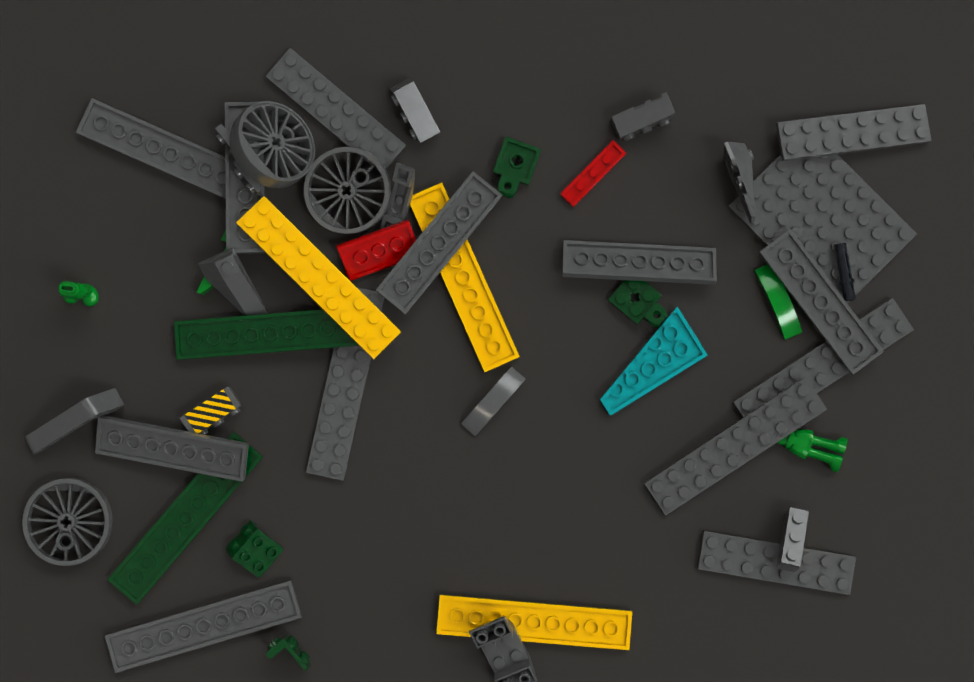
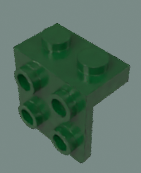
[226,520,283,577]
[265,634,311,671]

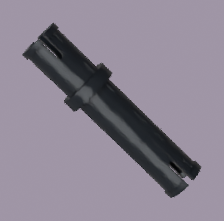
[834,243,856,302]

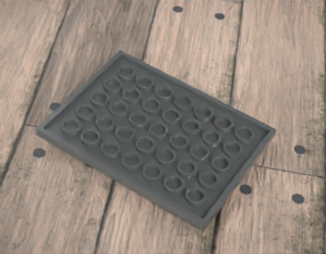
[728,154,917,304]

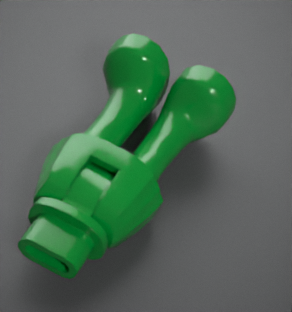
[58,280,99,307]
[777,429,848,473]

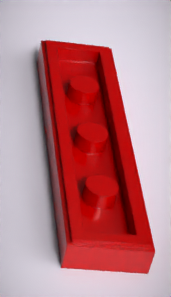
[560,140,627,208]

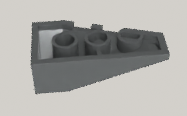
[723,142,755,224]
[198,247,268,316]

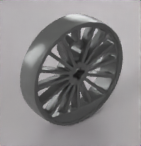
[230,101,315,188]
[304,147,392,234]
[22,478,113,566]

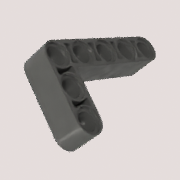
[24,388,124,455]

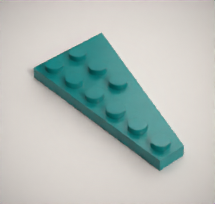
[600,306,708,416]

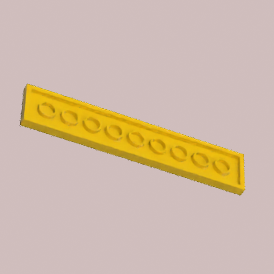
[410,183,520,372]
[236,196,401,360]
[436,595,632,650]

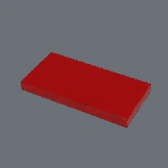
[336,219,416,281]

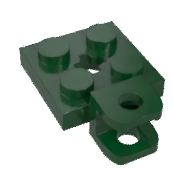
[493,137,542,198]
[608,280,667,328]

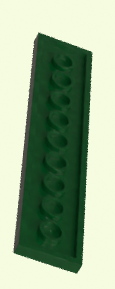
[174,310,359,360]
[107,432,263,605]

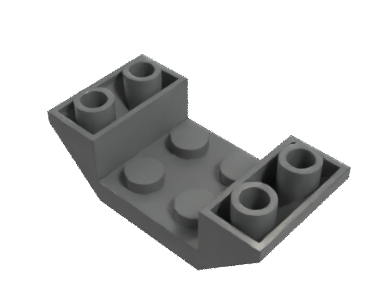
[469,616,538,682]

